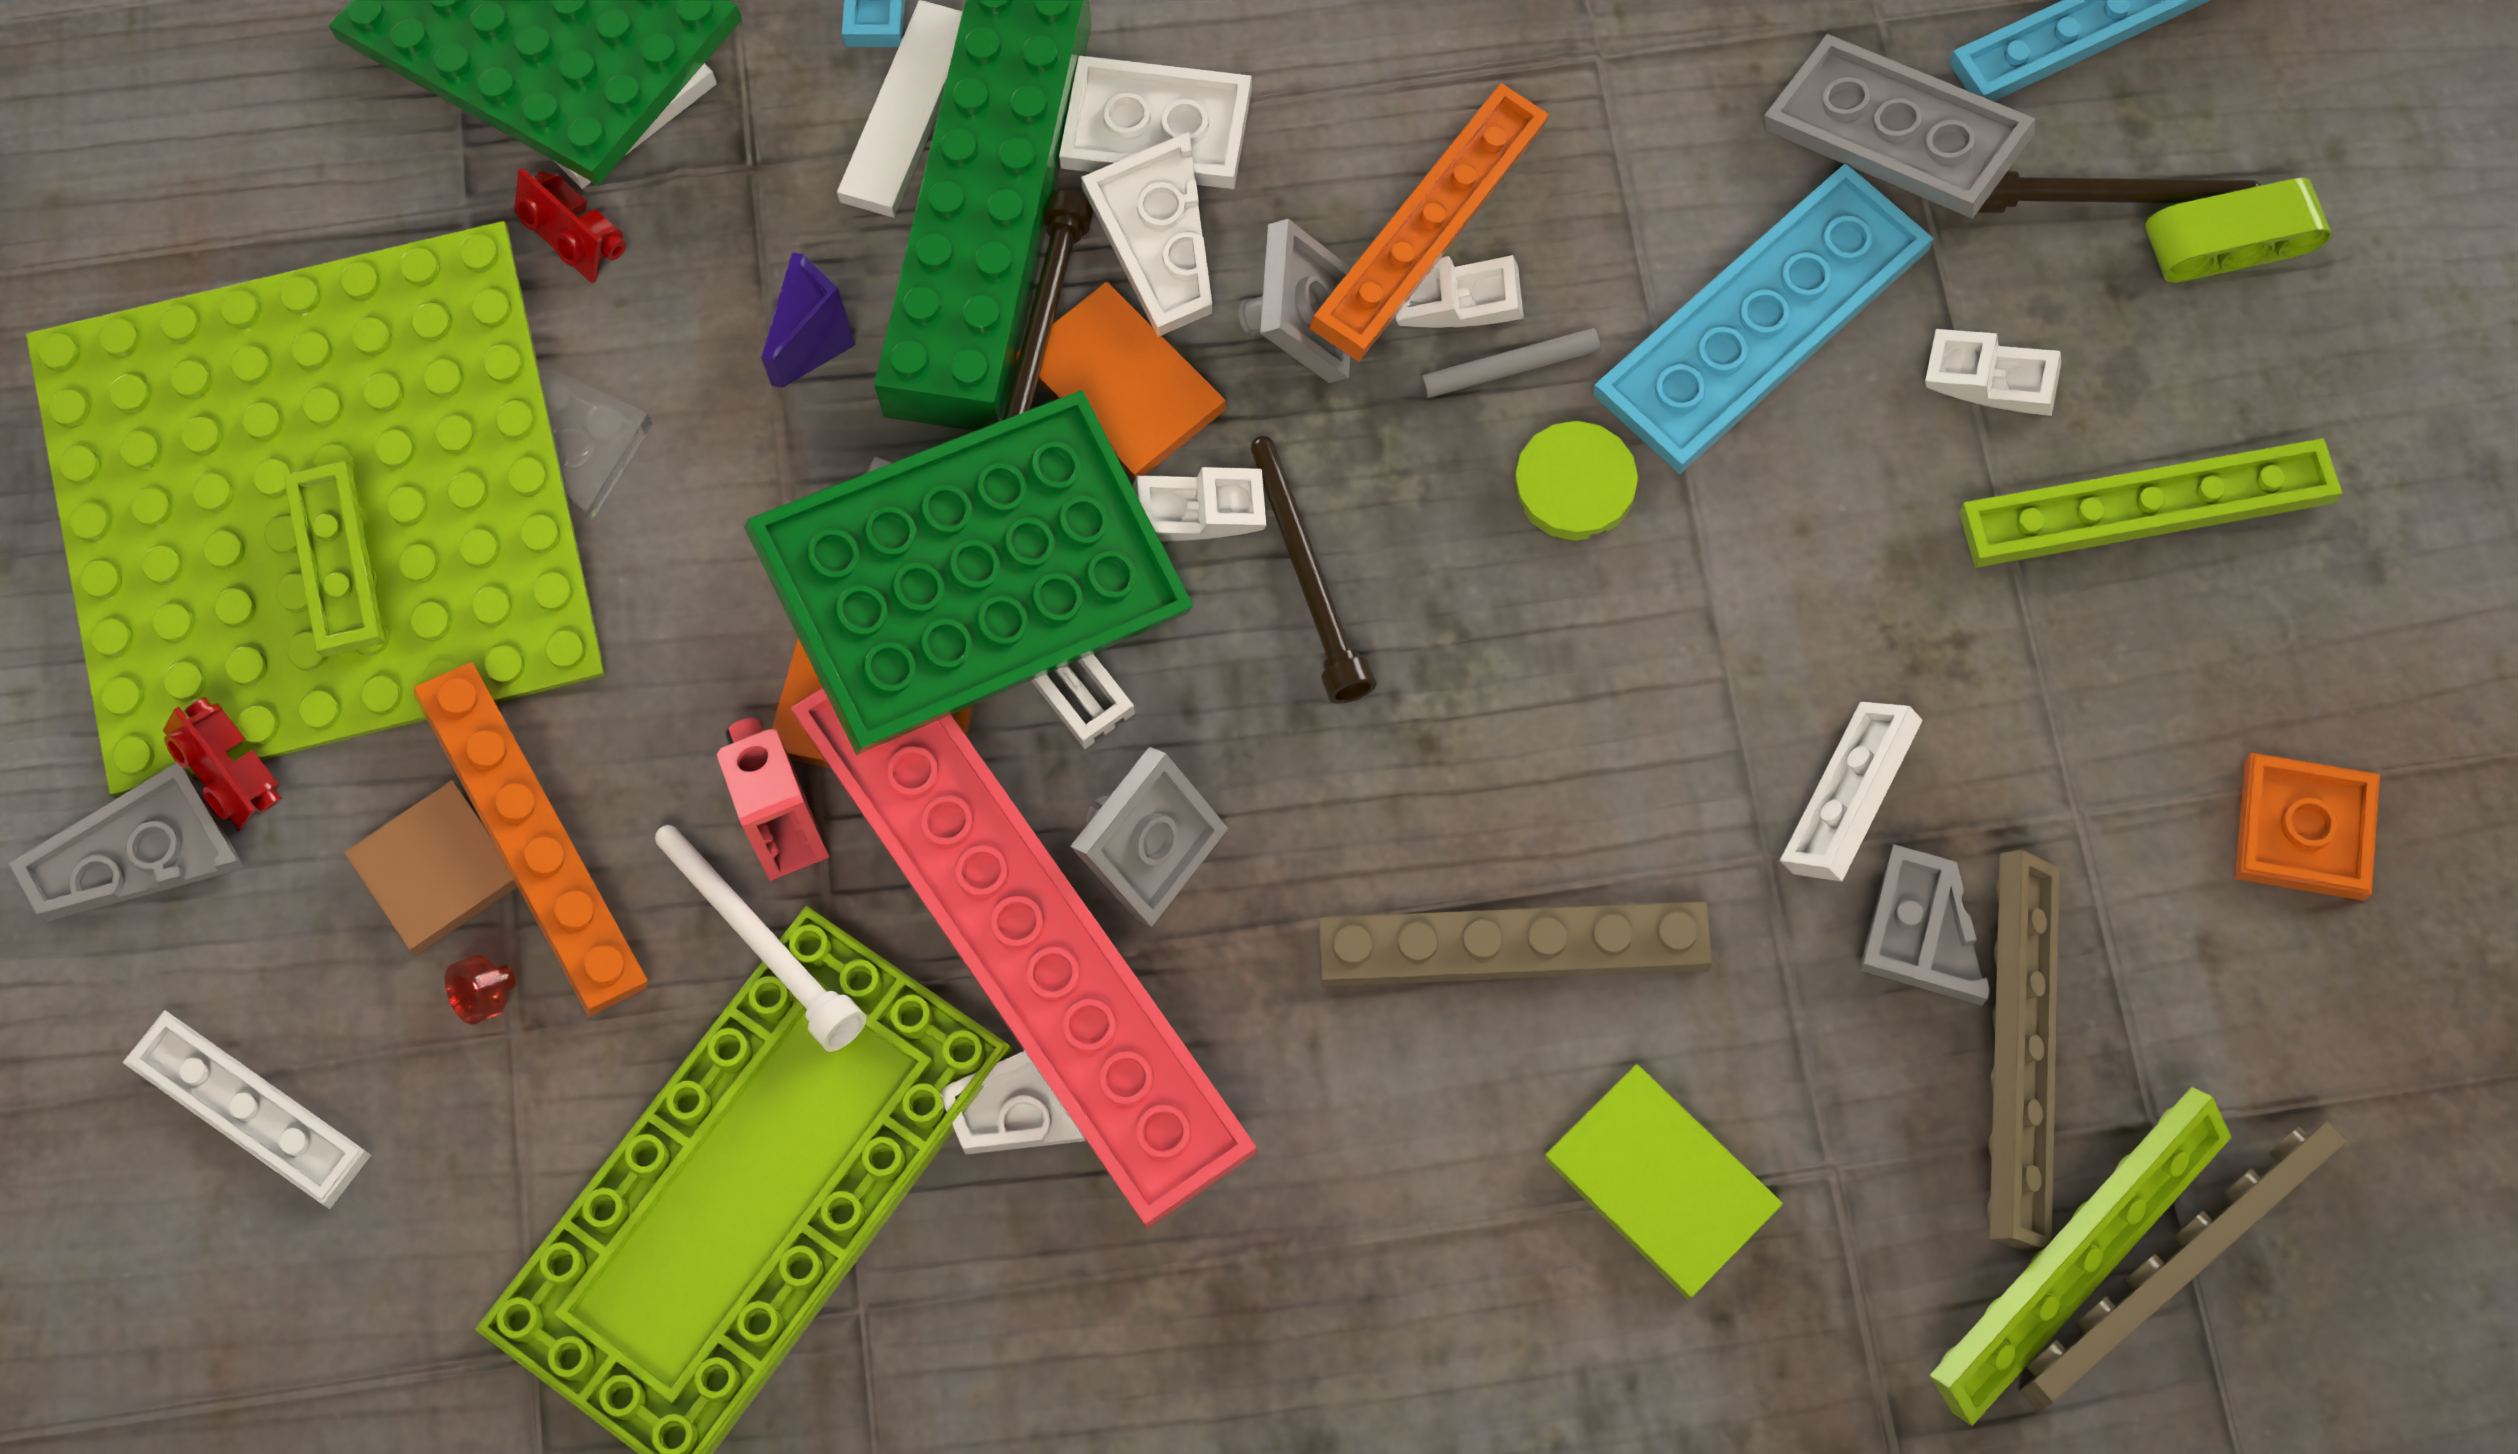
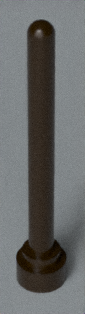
[1978,171,2262,213]
[1003,190,1094,420]
[1251,436,1377,704]

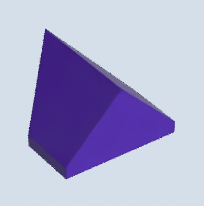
[761,252,855,388]

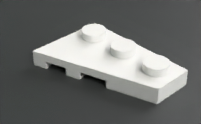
[1081,131,1212,337]
[940,1051,1086,1154]

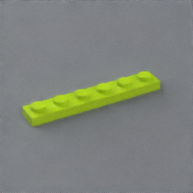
[1959,438,2342,568]
[1930,1087,2232,1426]

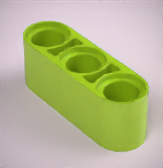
[2145,178,2332,283]

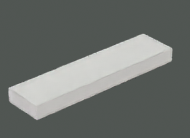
[837,0,962,218]
[123,1010,371,1209]

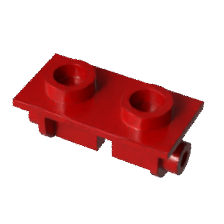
[514,168,626,283]
[163,697,282,832]

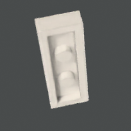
[1780,702,1923,882]

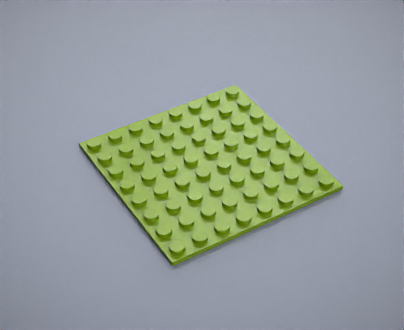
[26,221,606,797]

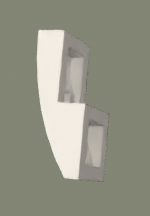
[1396,255,1524,328]
[1925,329,2061,416]
[1132,467,1266,542]

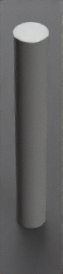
[1421,328,1600,399]

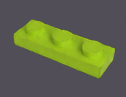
[283,461,385,657]

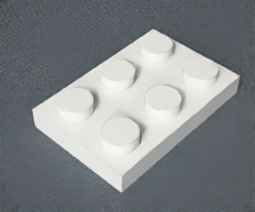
[1059,56,1252,189]

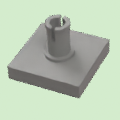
[1238,219,1351,383]
[1070,746,1228,927]

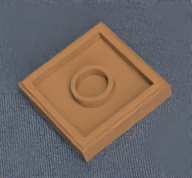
[344,780,517,956]

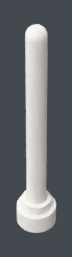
[655,825,866,1052]

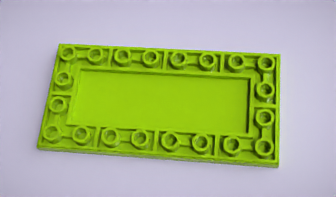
[475,906,1013,1454]

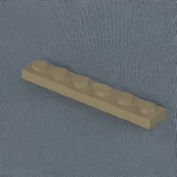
[1987,850,2059,1253]
[1319,901,1712,987]
[2019,1121,2347,1412]

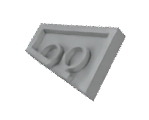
[9,763,245,922]

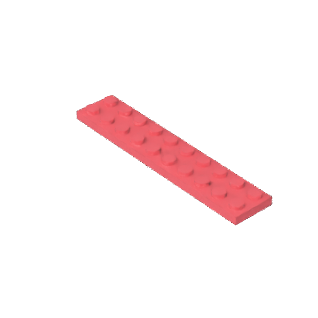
[791,688,1258,1229]

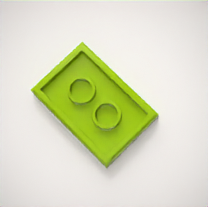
[1544,1064,1783,1301]

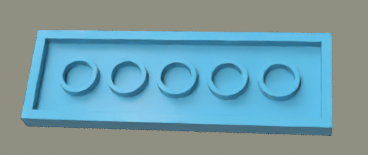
[1593,163,1934,475]

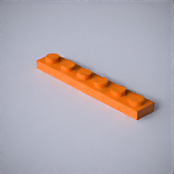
[1309,83,1550,362]
[413,662,648,1017]

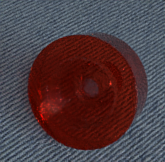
[445,955,515,1025]

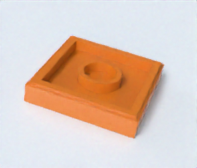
[2235,752,2380,901]

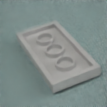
[1764,34,2035,219]

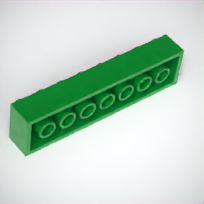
[874,0,1092,431]

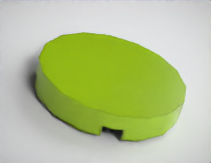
[1514,421,1638,541]

